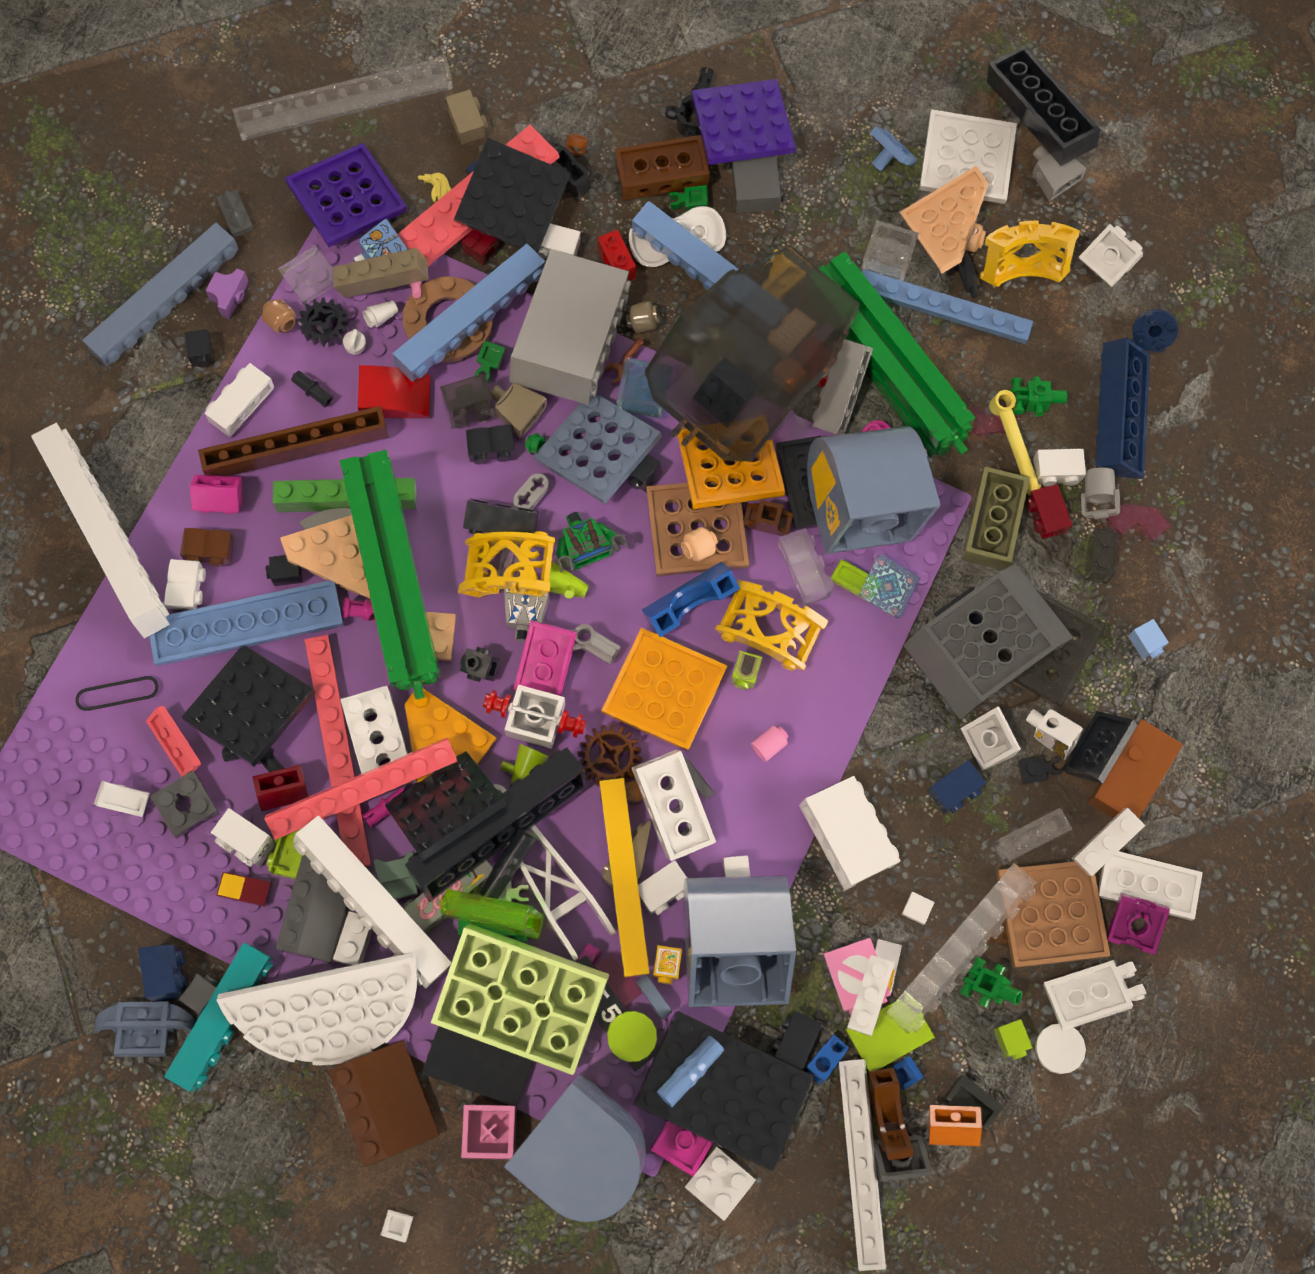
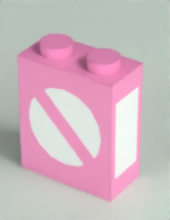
[824,938,891,1015]

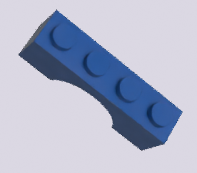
[642,562,740,637]

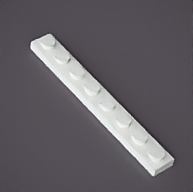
[839,1059,886,1271]

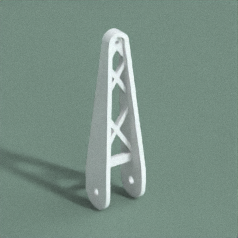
[493,784,616,961]

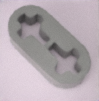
[513,473,549,509]

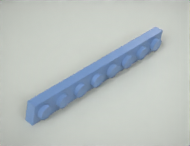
[862,269,1033,344]

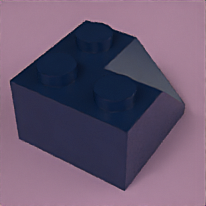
[138,945,189,1002]

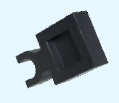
[1018,756,1063,785]

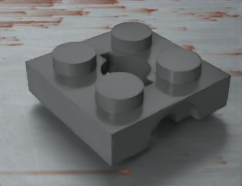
[150,771,219,839]

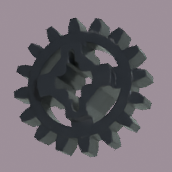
[298,297,349,347]

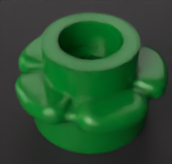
[525,433,545,455]

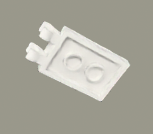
[1043,960,1146,1031]

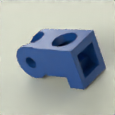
[803,1034,849,1085]

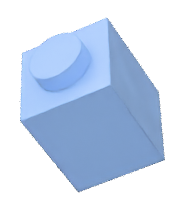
[1128,619,1169,659]

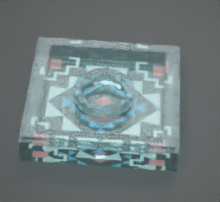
[858,554,919,618]

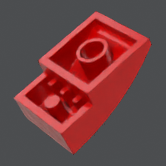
[358,365,431,418]

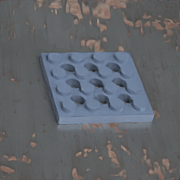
[533,393,662,505]

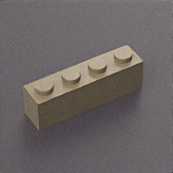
[333,248,429,298]

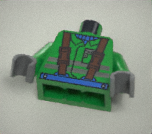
[556,512,628,573]

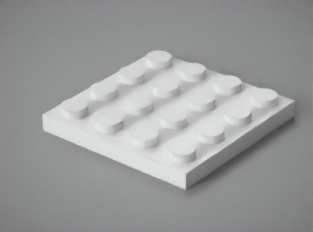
[919,110,1017,204]

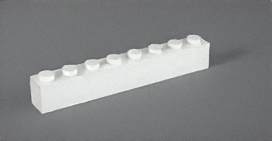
[293,815,452,989]

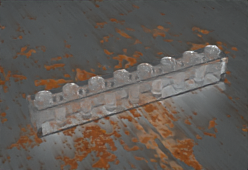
[885,863,1037,1034]

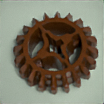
[577,724,642,787]

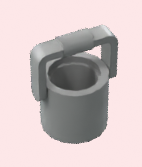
[1081,468,1120,519]

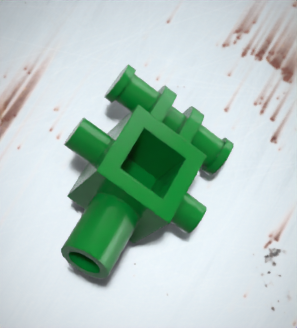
[1010,377,1067,417]
[958,957,1022,1008]

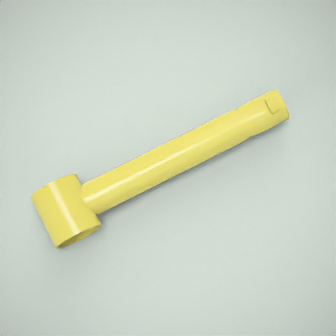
[989,390,1041,496]

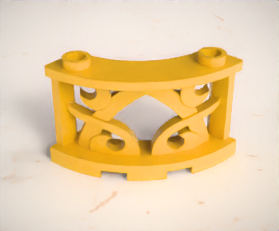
[980,221,1080,287]
[458,531,555,598]
[715,580,828,671]

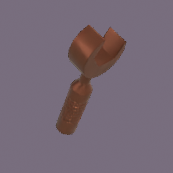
[604,338,645,385]

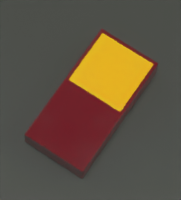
[216,872,272,907]

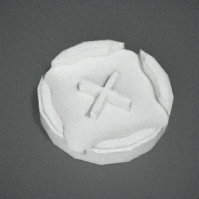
[1035,1024,1086,1074]

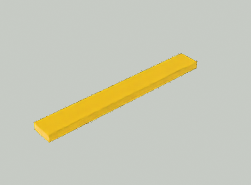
[600,778,649,977]

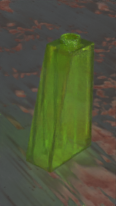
[440,889,545,940]

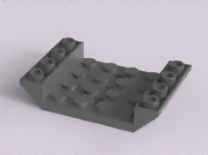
[903,564,1074,720]

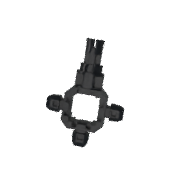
[665,67,714,138]

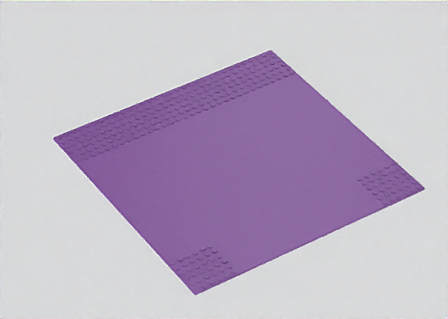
[0,203,971,1177]

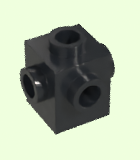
[460,646,501,682]

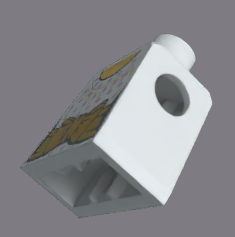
[1026,709,1083,760]

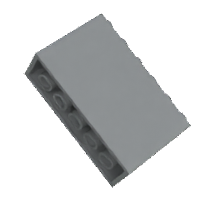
[509,249,631,405]

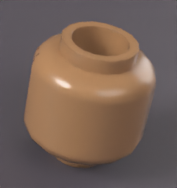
[262,299,296,333]

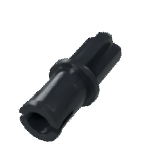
[291,371,333,408]

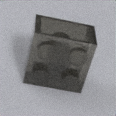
[440,374,495,429]

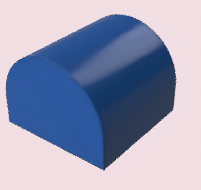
[891,1055,924,1091]

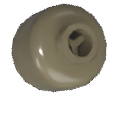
[626,301,660,333]

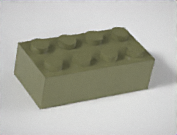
[961,467,1030,570]

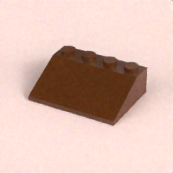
[328,1040,440,1167]

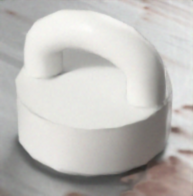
[343,329,366,355]

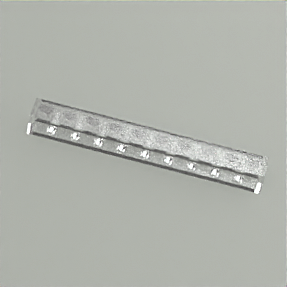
[232,57,453,141]

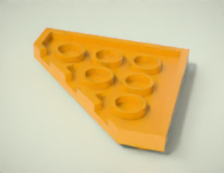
[405,688,497,782]

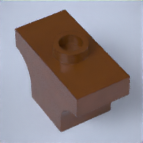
[744,500,793,538]

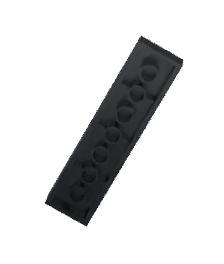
[405,747,588,902]

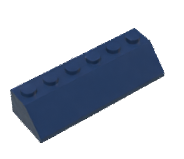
[1095,337,1150,479]

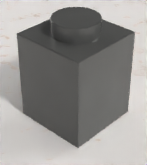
[179,975,219,1015]

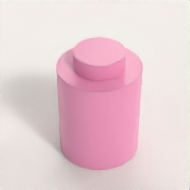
[751,726,788,762]

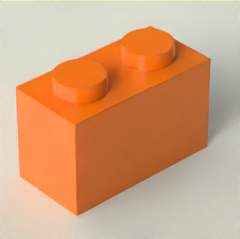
[928,1105,982,1146]

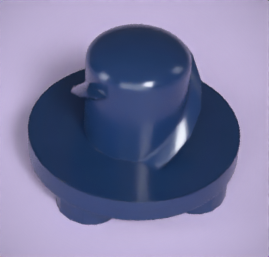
[1132,309,1178,352]

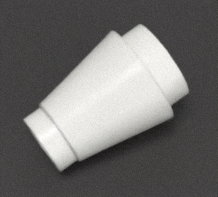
[363,301,398,328]

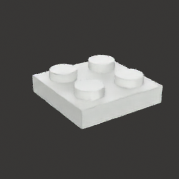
[685,1147,756,1221]

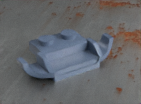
[94,1001,196,1057]

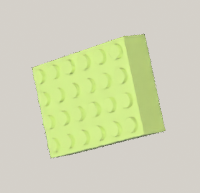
[431,923,610,1075]

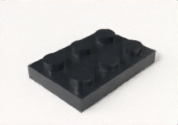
[1062,711,1137,784]

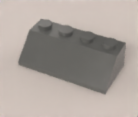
[275,855,348,963]

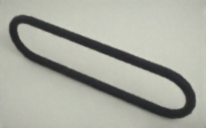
[75,676,159,711]

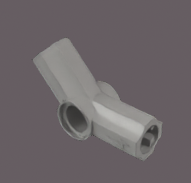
[571,624,620,665]

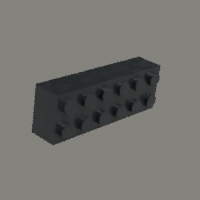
[987,45,1100,166]

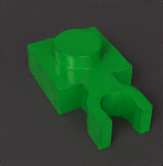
[670,185,708,211]
[474,340,507,384]

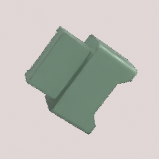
[373,851,418,900]

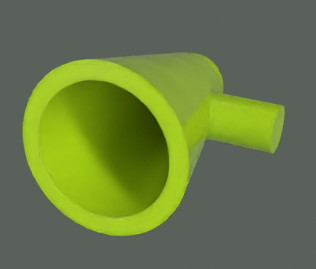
[549,561,589,599]
[500,743,549,783]

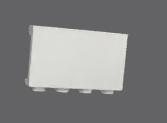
[799,776,900,890]

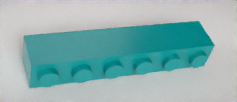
[164,942,274,1092]

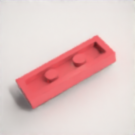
[146,706,201,777]

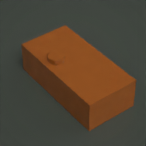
[1088,719,1183,819]

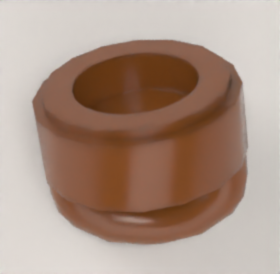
[565,133,589,156]

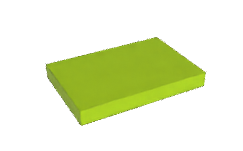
[845,994,935,1072]

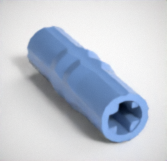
[657,1036,724,1107]

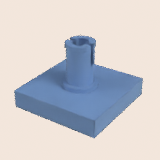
[870,126,918,171]

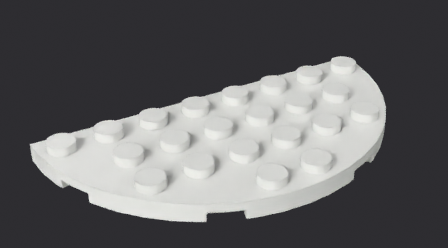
[217,952,418,1065]

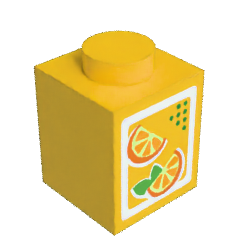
[653,945,682,984]

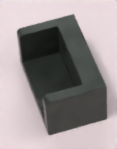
[942,1075,1004,1132]

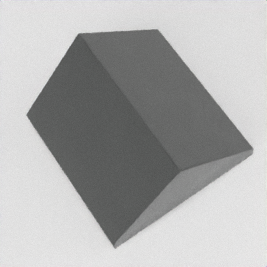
[873,1135,932,1181]

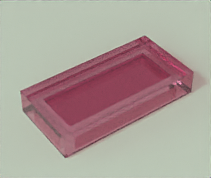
[595,954,642,1007]

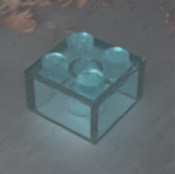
[617,358,671,419]

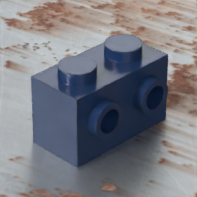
[927,760,986,814]

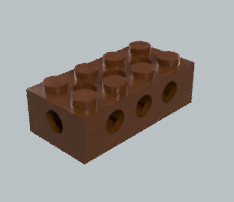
[615,135,710,201]

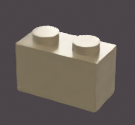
[445,89,488,145]

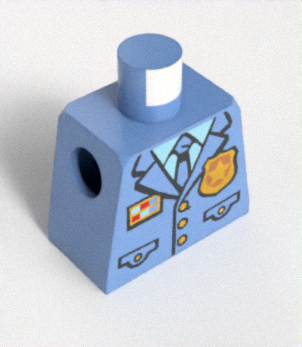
[353,219,408,262]

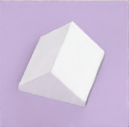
[961,707,1021,770]

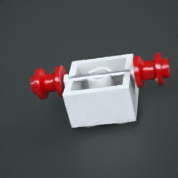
[483,685,587,749]

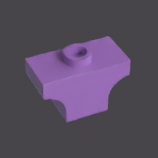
[206,269,249,319]

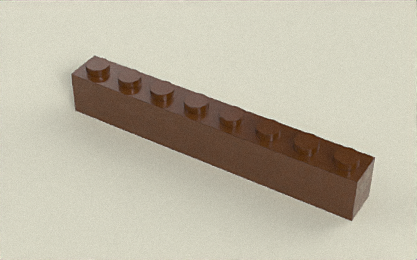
[198,406,389,476]

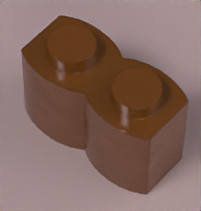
[180,528,234,567]

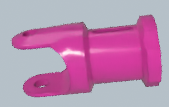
[343,597,376,621]

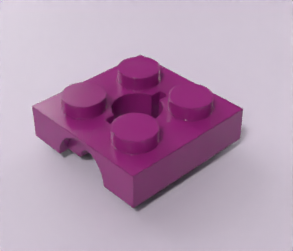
[1107,893,1170,955]

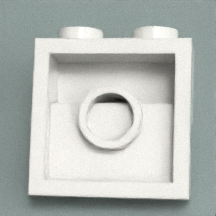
[1079,224,1143,288]

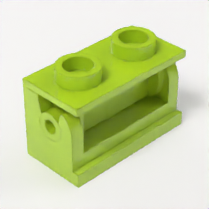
[267,829,302,880]

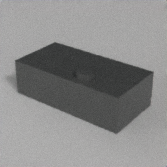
[730,156,781,213]

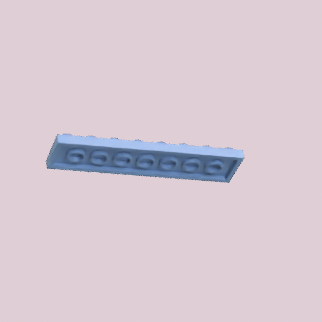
[150,580,344,667]

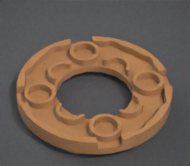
[403,277,493,363]

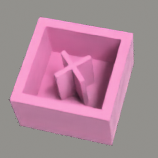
[461,1105,517,1160]

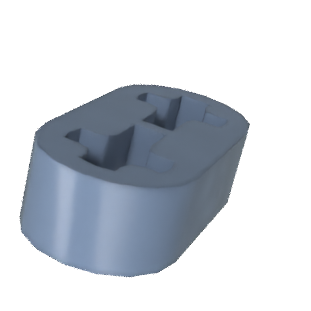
[635,975,672,1020]

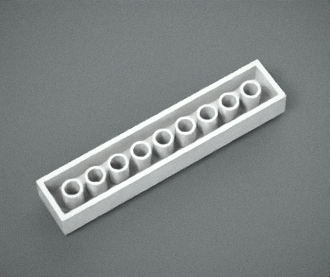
[31,423,170,639]

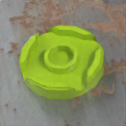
[607,1011,657,1062]

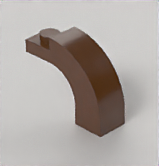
[869,1068,913,1161]

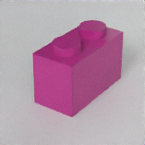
[190,475,243,514]

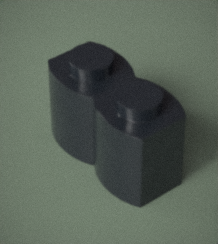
[551,146,591,198]
[466,425,516,464]

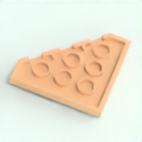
[900,166,988,274]
[280,515,371,600]

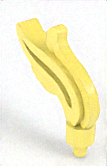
[418,173,451,203]

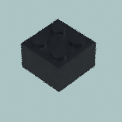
[692,357,760,428]

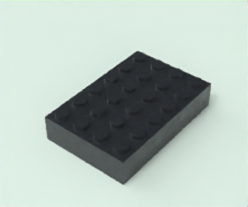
[632,1011,814,1171]

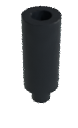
[956,254,981,298]

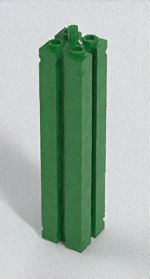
[804,251,975,458]
[339,450,441,700]

